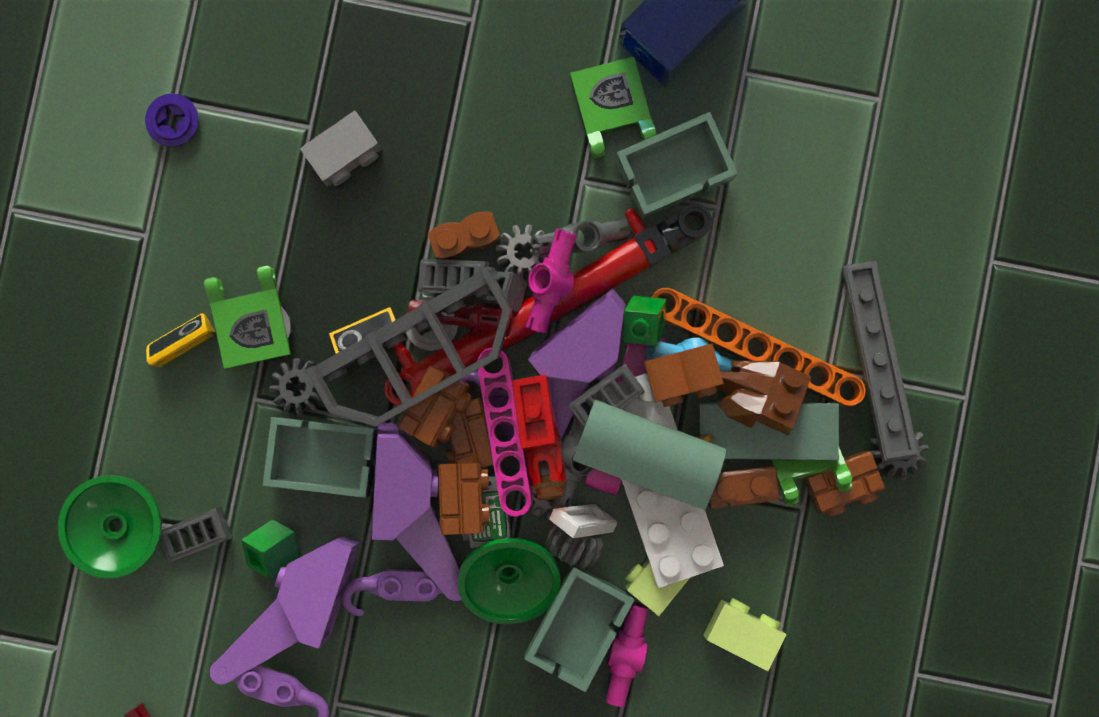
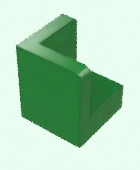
[241,520,299,579]

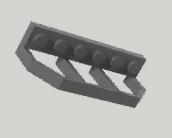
[305,267,513,426]

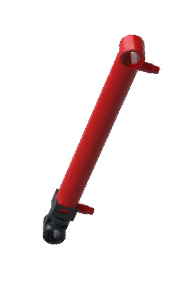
[384,204,712,406]

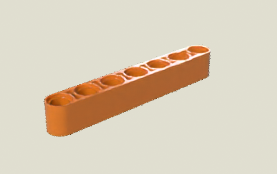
[651,288,866,406]

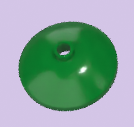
[58,475,162,578]
[458,538,561,624]

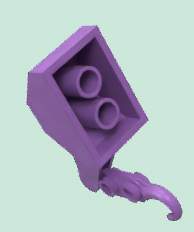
[460,288,625,440]
[341,423,461,616]
[210,536,361,717]

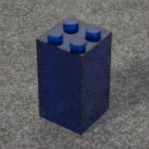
[618,0,749,88]

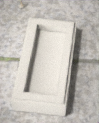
[549,504,618,538]

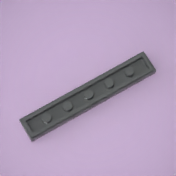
[841,261,919,463]

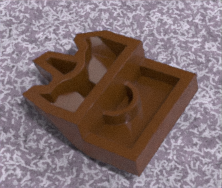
[716,361,811,435]

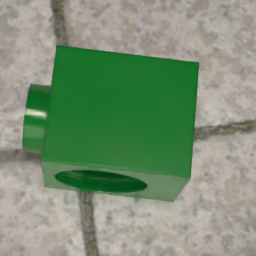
[623,296,666,346]

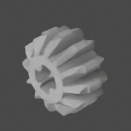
[496,225,549,278]

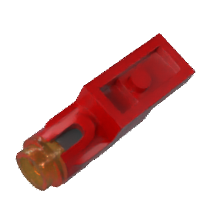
[512,375,567,500]

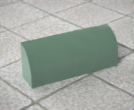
[573,400,726,510]
[700,402,839,460]

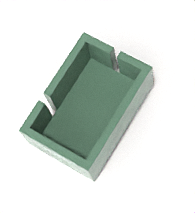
[615,112,738,220]
[262,417,377,498]
[524,565,634,692]

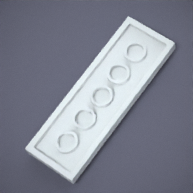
[593,374,724,588]

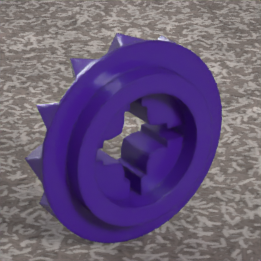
[145,94,200,148]

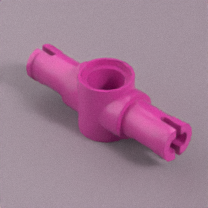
[526,228,577,333]
[606,602,648,707]

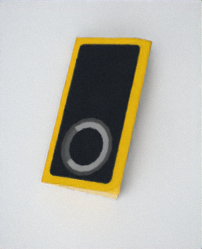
[329,307,396,354]
[146,313,216,367]

